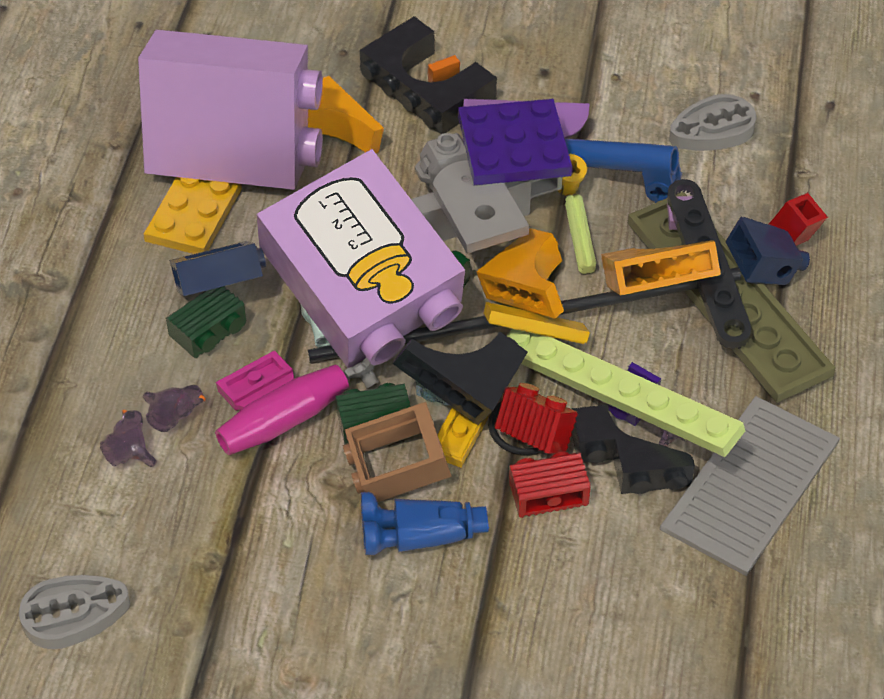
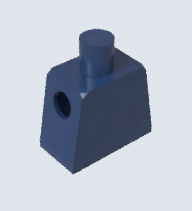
[725,216,810,285]

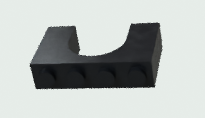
[360,16,497,134]

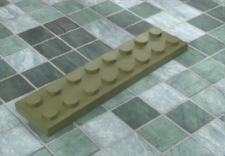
[628,191,836,403]

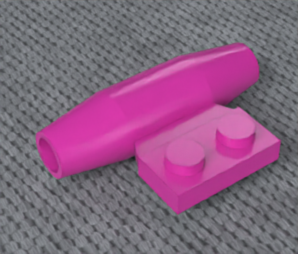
[215,350,349,455]

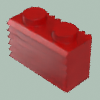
[494,383,578,454]
[509,452,591,518]

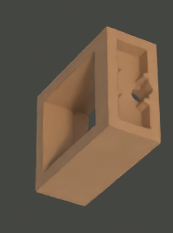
[343,402,452,502]

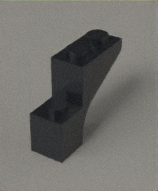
[572,405,695,494]

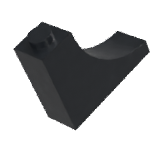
[392,332,528,425]

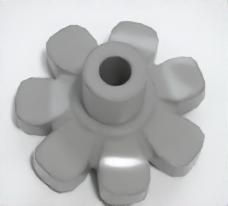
[343,358,379,388]

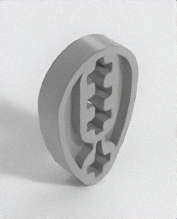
[669,94,756,151]
[19,575,130,649]

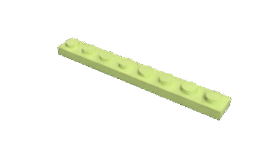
[506,329,745,457]

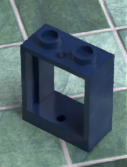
[169,241,266,296]

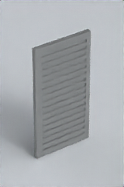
[660,396,840,576]

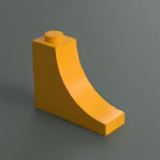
[308,76,384,154]
[476,228,564,318]
[601,240,721,296]

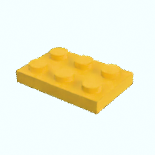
[143,177,242,254]

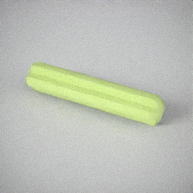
[565,194,596,274]

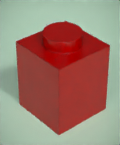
[768,193,828,246]

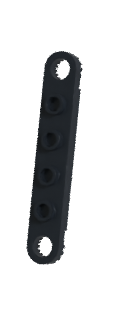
[667,179,751,350]

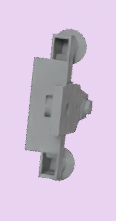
[411,133,562,254]

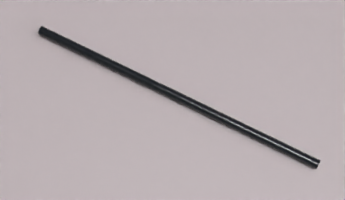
[308,267,741,363]

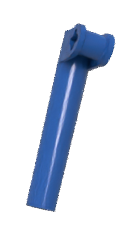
[565,138,682,203]

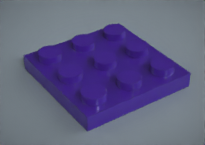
[458,99,572,185]

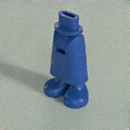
[361,492,489,556]

